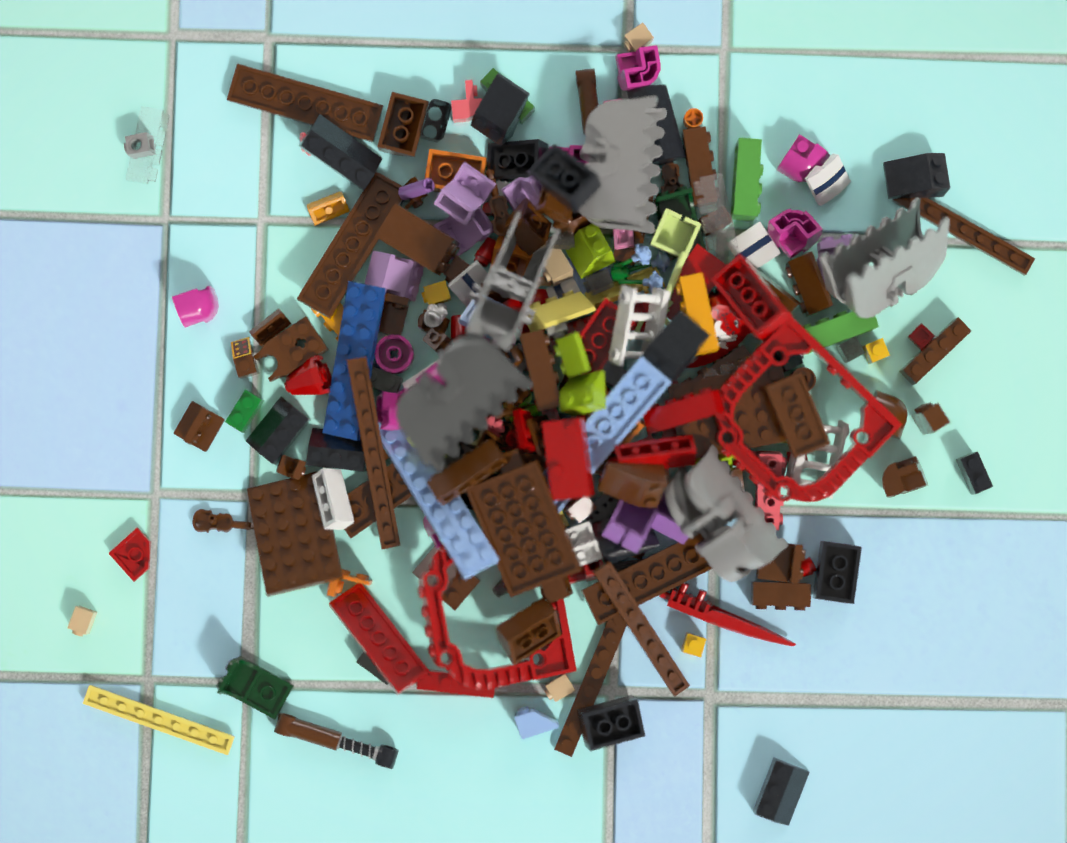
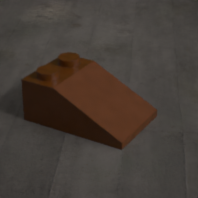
[597,462,668,508]
[412,546,481,611]

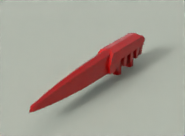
[659,582,796,646]

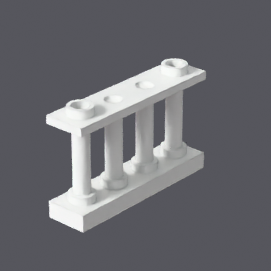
[608,285,670,366]
[783,420,850,499]

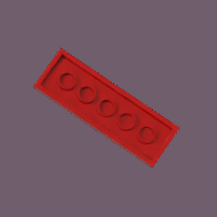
[329,583,429,695]

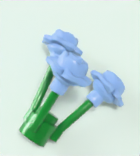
[611,244,670,293]

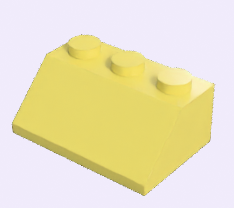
[527,290,596,332]

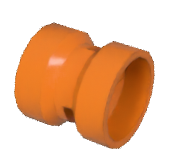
[683,108,703,129]

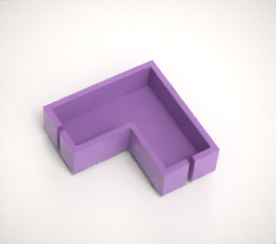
[602,491,688,554]

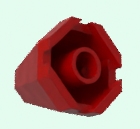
[284,356,332,395]

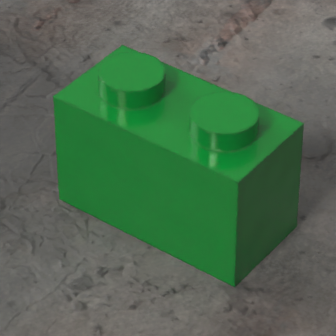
[225,390,264,433]

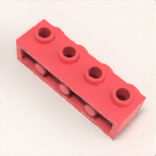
[755,451,785,531]

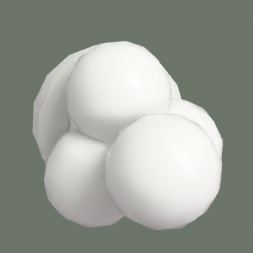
[424,303,448,327]

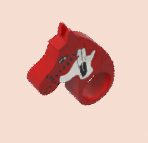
[687,295,753,368]

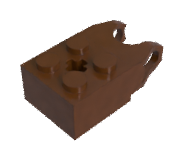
[253,316,329,382]

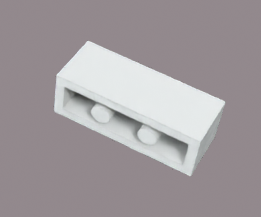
[312,468,354,530]

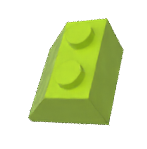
[565,224,615,279]
[554,332,592,378]
[559,370,606,416]

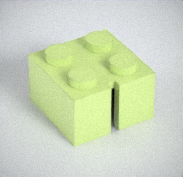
[649,208,701,259]

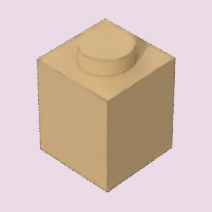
[623,22,654,52]
[67,605,98,637]
[544,674,575,703]

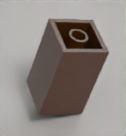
[375,203,460,276]

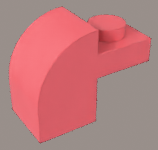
[451,80,482,123]

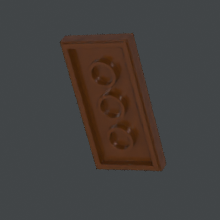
[764,371,831,459]

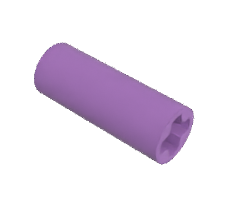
[399,178,435,201]

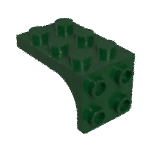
[653,186,706,260]
[216,656,294,720]

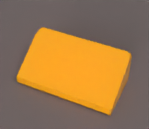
[307,191,350,226]

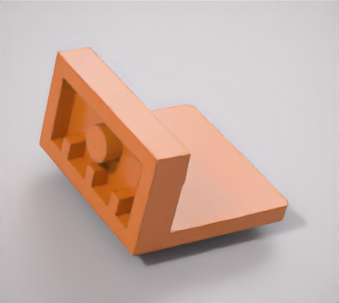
[327,569,373,597]

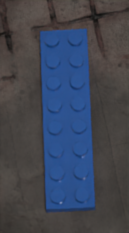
[323,281,386,440]

